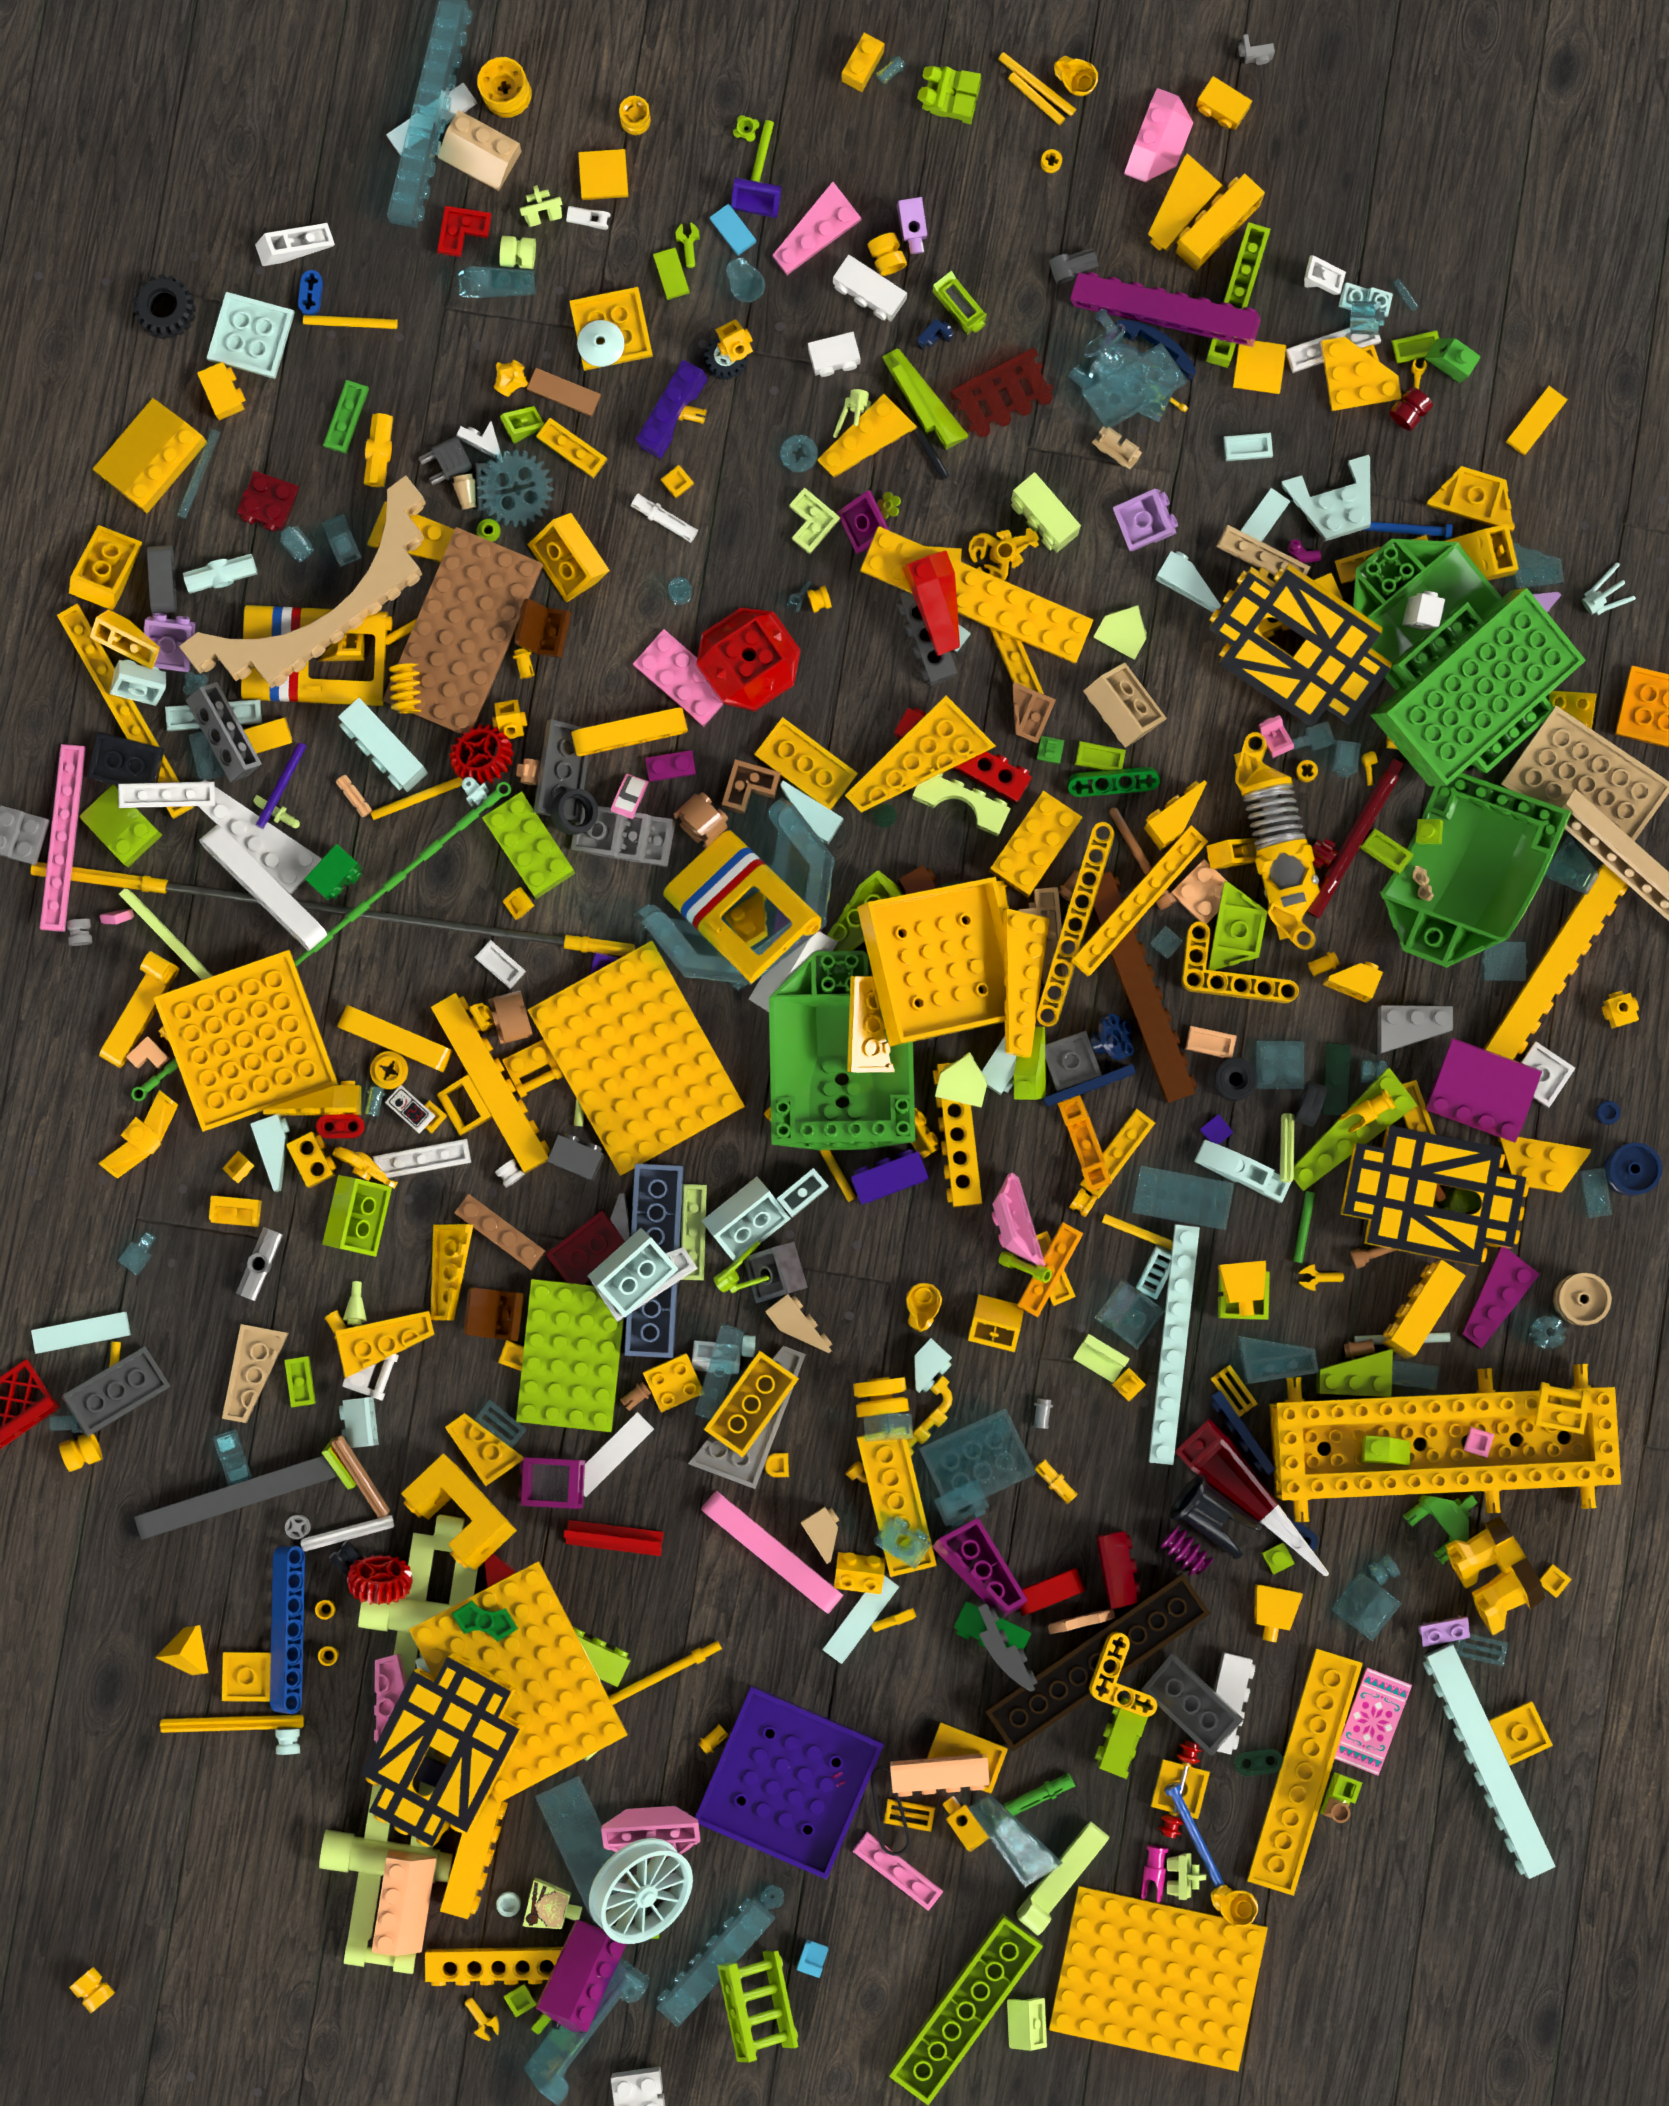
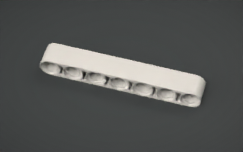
[199,824,327,951]

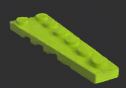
[1293,1067,1417,1191]

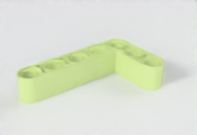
[1016,1821,1109,1936]

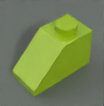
[1361,1435,1411,1466]

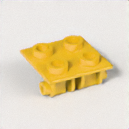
[1549,691,1596,729]
[643,1353,704,1412]

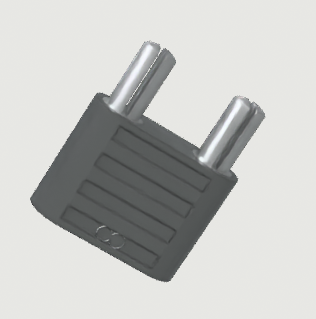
[419,435,473,485]

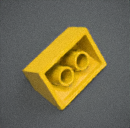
[528,513,610,602]

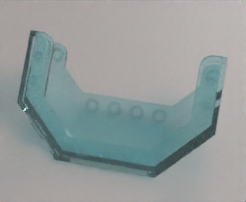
[633,797,835,985]

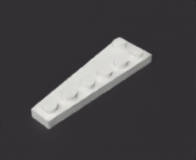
[199,779,322,894]

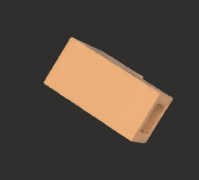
[126,1036,170,1069]

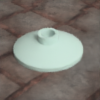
[577,320,624,367]

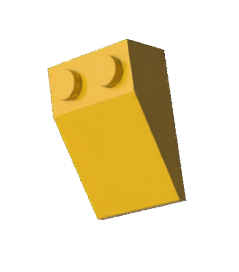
[69,525,142,610]

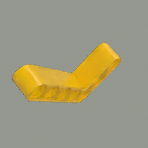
[1181,922,1299,1003]
[99,951,179,1068]

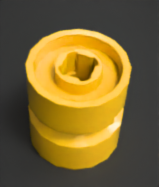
[619,96,651,135]
[867,233,907,276]
[59,1434,103,1472]
[69,1967,115,2013]

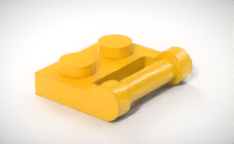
[502,1039,564,1098]
[1534,1382,1590,1434]

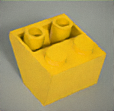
[967,1294,1024,1352]

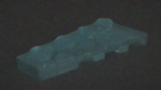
[969,1794,1063,1887]

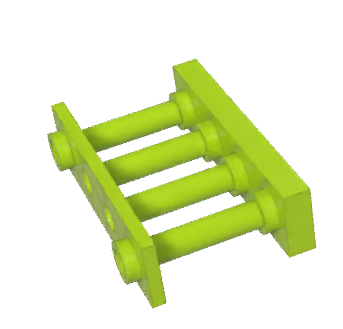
[717,1950,798,2063]

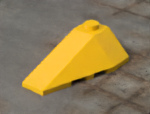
[263,1081,361,1116]

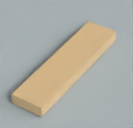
[1216,525,1310,576]

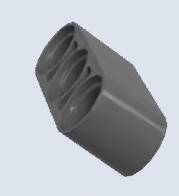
[147,545,177,614]

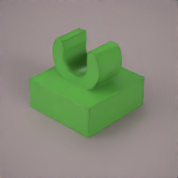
[1036,736,1064,765]

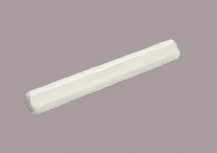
[301,1515,394,1551]

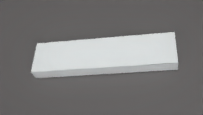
[386,83,477,155]
[1285,319,1381,373]
[118,782,215,808]
[373,1139,472,1178]
[584,1412,654,1497]

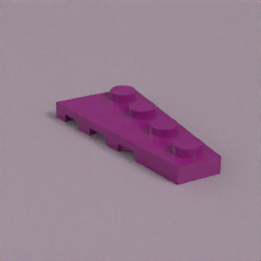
[1461,1247,1540,1349]

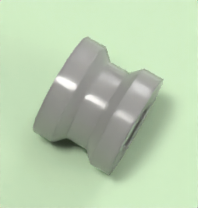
[285,1515,311,1539]

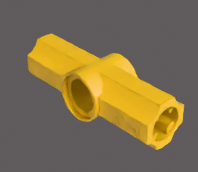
[364,413,393,487]

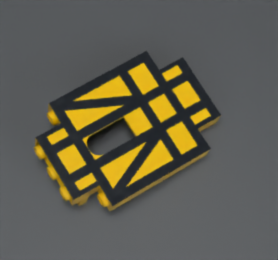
[1209,564,1392,728]
[1340,1125,1529,1266]
[361,1653,525,1847]

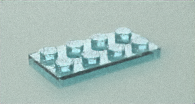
[1131,1166,1234,1230]

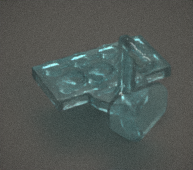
[1082,309,1187,428]

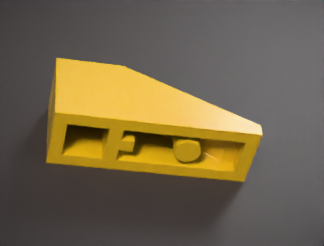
[89,609,160,669]

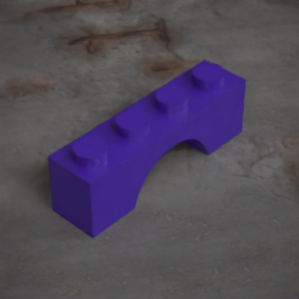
[636,360,708,459]

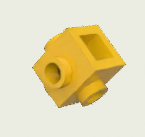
[715,319,753,362]
[492,699,527,739]
[1602,991,1639,1029]

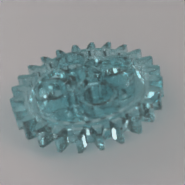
[477,450,554,527]

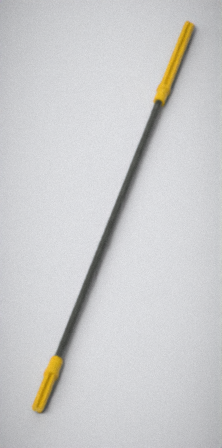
[31,862,635,957]

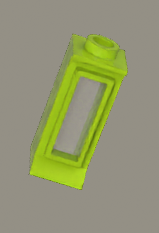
[932,271,987,335]

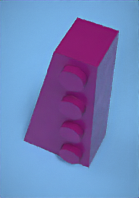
[932,1518,1028,1618]

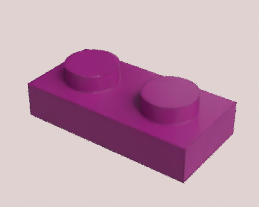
[646,750,696,782]

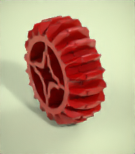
[449,723,514,785]
[347,1554,413,1606]

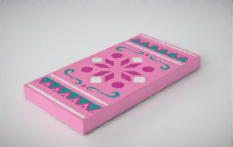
[1335,1667,1412,1776]

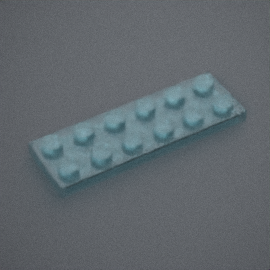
[535,1775,626,1928]

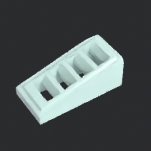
[1135,1245,1172,1300]

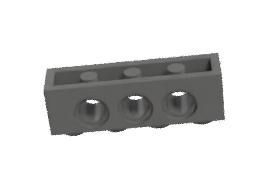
[897,591,957,686]
[186,682,262,783]

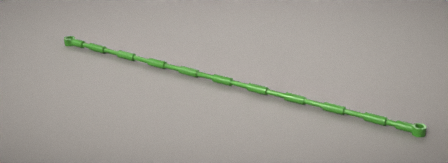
[131,782,511,1101]

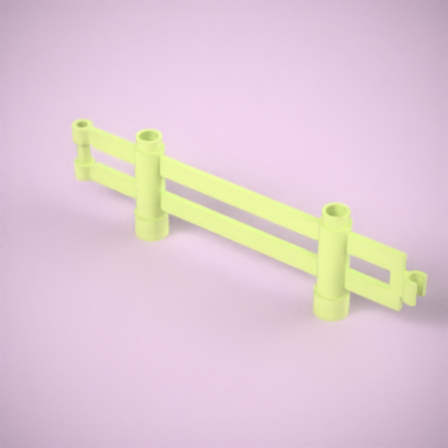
[319,1514,478,1974]

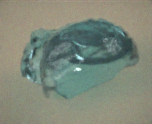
[727,258,765,303]

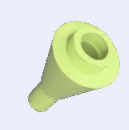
[343,1281,367,1326]

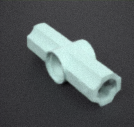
[183,554,257,593]

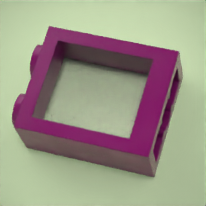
[518,1457,585,1509]

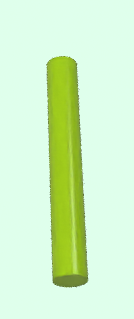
[751,120,774,182]

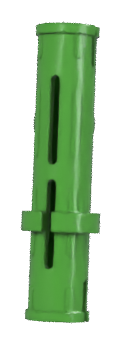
[1004,1772,1076,1818]

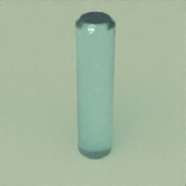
[1393,279,1419,311]

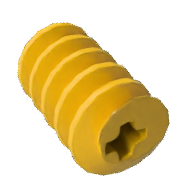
[389,663,421,713]

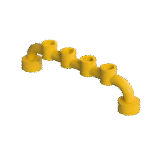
[845,1375,953,1484]

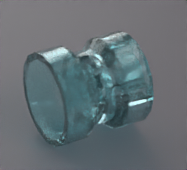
[668,577,692,605]
[1360,1059,1387,1083]
[1368,1554,1401,1586]

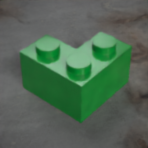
[304,844,363,900]

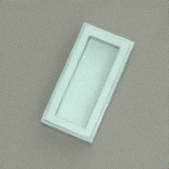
[1223,433,1273,461]

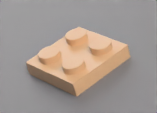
[1171,859,1227,924]

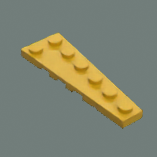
[367,502,455,562]
[1003,909,1050,1058]

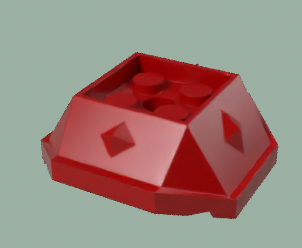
[696,608,801,712]

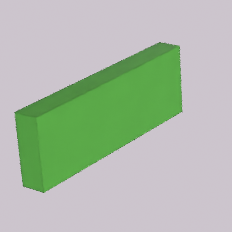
[323,380,369,454]

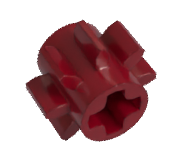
[1312,838,1338,868]

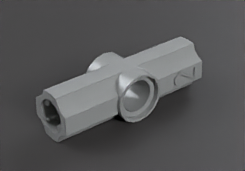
[236,1227,283,1301]

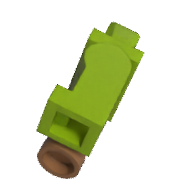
[1320,1772,1362,1823]

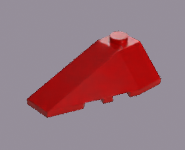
[902,551,960,656]

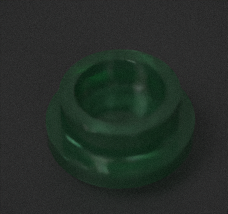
[873,804,897,828]

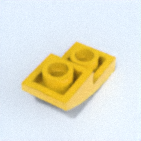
[469,1003,495,1031]

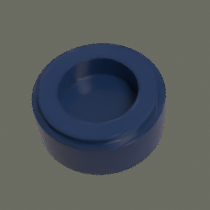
[1595,1101,1621,1125]

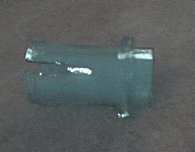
[876,55,906,85]
[1068,365,1098,395]
[364,1086,386,1117]

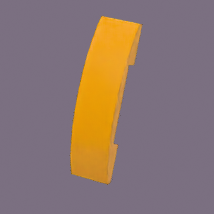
[1058,1095,1112,1192]

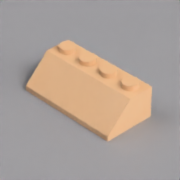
[890,1753,989,1797]
[372,1850,437,1956]

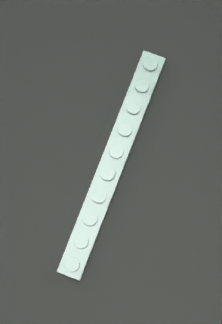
[1148,1224,1200,1465]

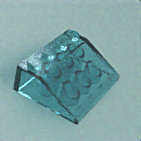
[919,1408,1037,1515]

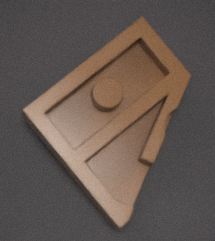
[1012,682,1056,743]

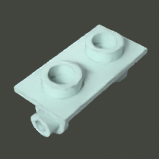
[462,777,489,807]

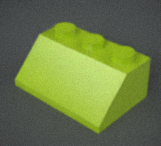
[322,1175,392,1257]

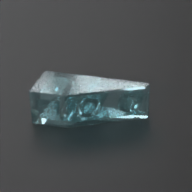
[459,266,536,298]

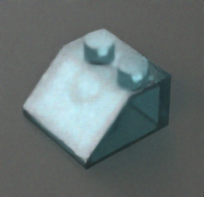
[1095,1280,1165,1350]
[1331,1572,1402,1641]

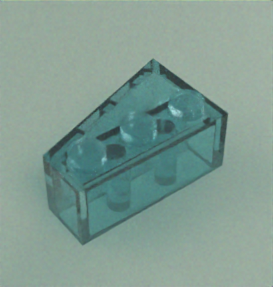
[1237,1336,1319,1384]

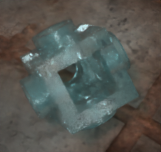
[1529,1315,1567,1350]

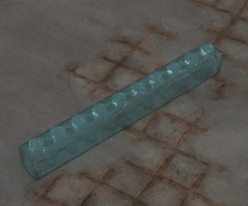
[387,0,472,228]

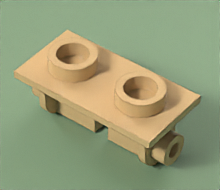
[1092,426,1142,469]

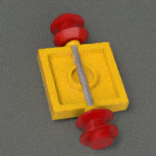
[1151,1740,1210,1838]

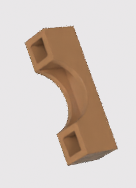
[455,1194,547,1271]

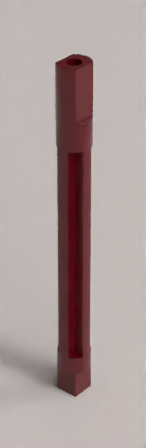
[1306,758,1404,919]

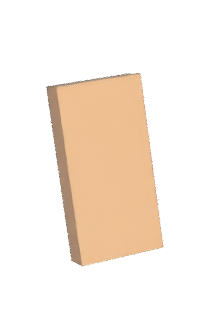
[1185,1026,1237,1059]

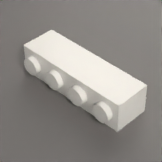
[1214,1652,1255,1754]

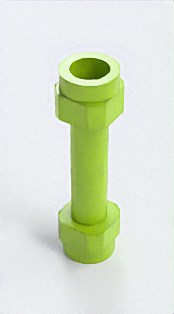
[999,1251,1052,1283]

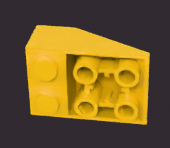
[1445,524,1519,580]
[1144,780,1207,851]

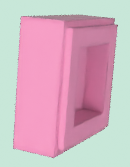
[1463,1427,1494,1457]

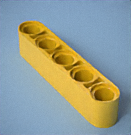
[571,708,688,756]
[337,1005,453,1072]

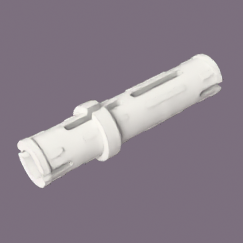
[631,493,698,543]

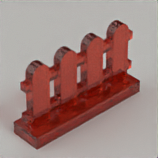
[949,347,1054,437]

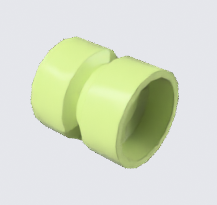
[500,236,536,269]

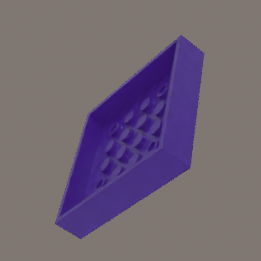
[695,1685,884,1880]

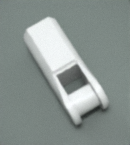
[566,206,611,230]

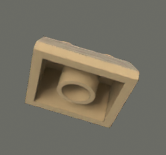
[801,1506,840,1564]

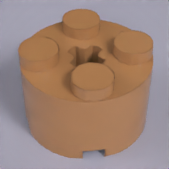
[674,792,728,848]
[488,991,533,1044]

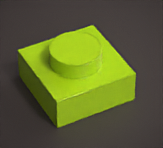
[1416,819,1443,844]
[1262,1542,1295,1575]
[503,1983,537,2017]

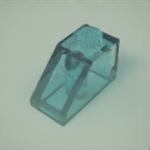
[322,514,362,567]

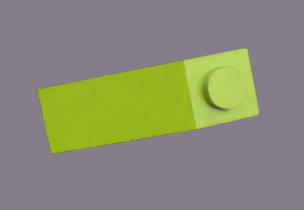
[1014,1026,1046,1100]

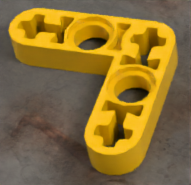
[1089,1632,1157,1717]

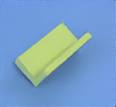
[1073,1334,1129,1382]
[1007,1997,1047,2051]

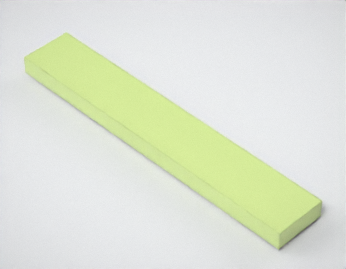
[119,889,213,980]

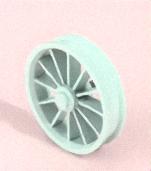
[589,1838,693,1944]

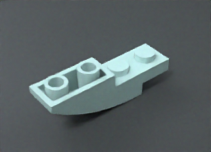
[1194,1140,1291,1203]

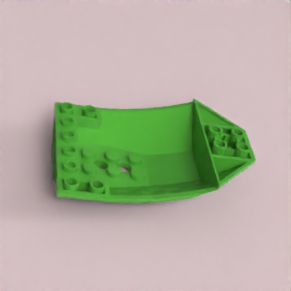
[1353,539,1502,691]
[769,951,915,1150]

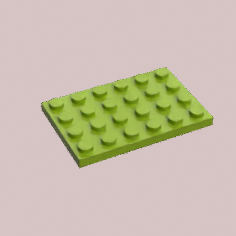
[516,1279,624,1432]

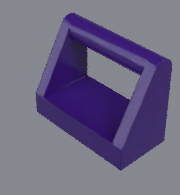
[731,177,781,218]

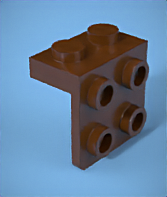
[515,599,572,658]
[463,1287,524,1341]

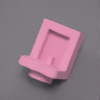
[1259,715,1294,758]

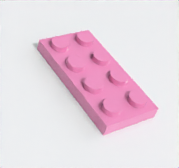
[633,629,724,727]

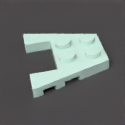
[1281,455,1371,541]

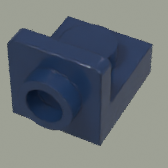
[916,319,953,350]

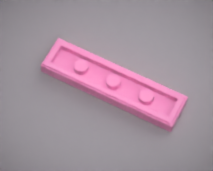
[852,1831,943,1911]

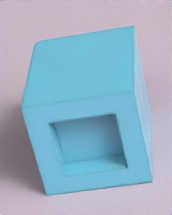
[797,1939,828,1978]

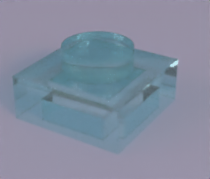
[1150,926,1183,959]

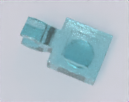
[1292,721,1336,752]
[118,1233,156,1275]

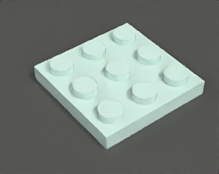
[207,292,295,379]

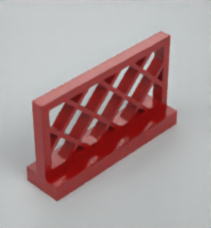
[0,1359,61,1449]
[564,1520,664,1556]

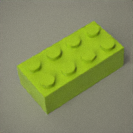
[482,792,575,899]

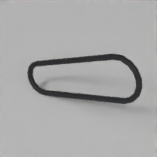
[870,1765,910,1856]

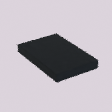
[87,732,165,786]

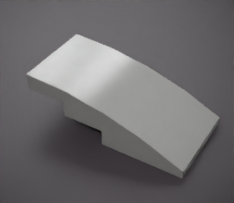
[570,804,676,867]

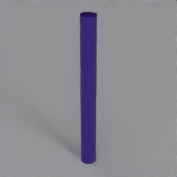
[255,742,307,829]

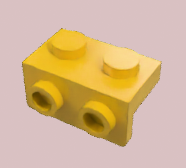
[834,1552,886,1594]

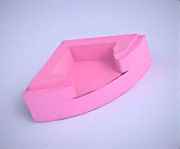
[100,909,134,924]

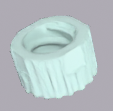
[742,1335,756,1357]

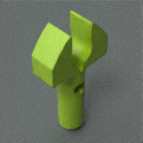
[676,223,700,268]

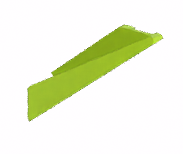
[882,349,968,450]

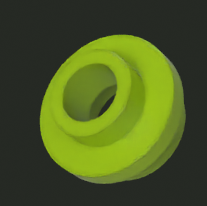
[477,519,501,542]

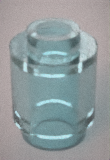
[280,526,314,562]

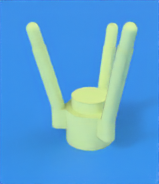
[833,389,871,438]

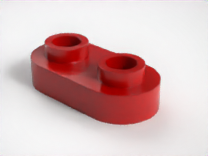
[316,1114,365,1139]

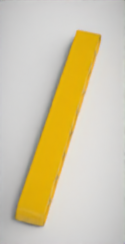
[1037,822,1114,1027]

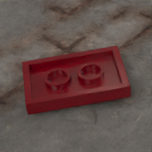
[545,1211,625,1284]

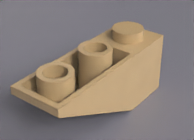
[765,1294,832,1353]

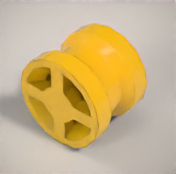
[807,585,832,613]
[1069,1187,1098,1217]

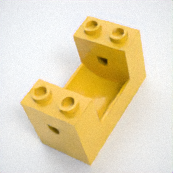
[401,1453,517,1570]

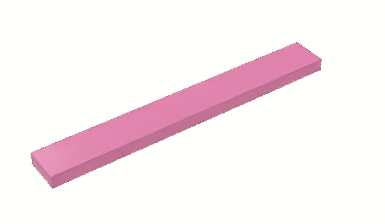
[40,744,86,932]

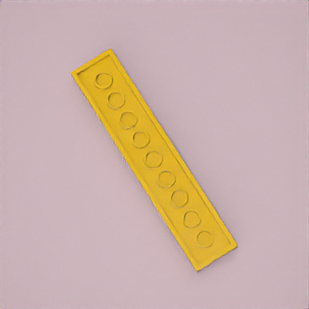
[860,526,1093,664]
[1247,1648,1363,1896]

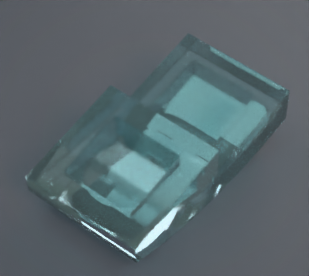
[213,1429,252,1486]

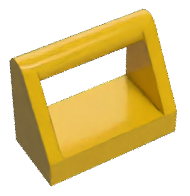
[437,1075,493,1136]

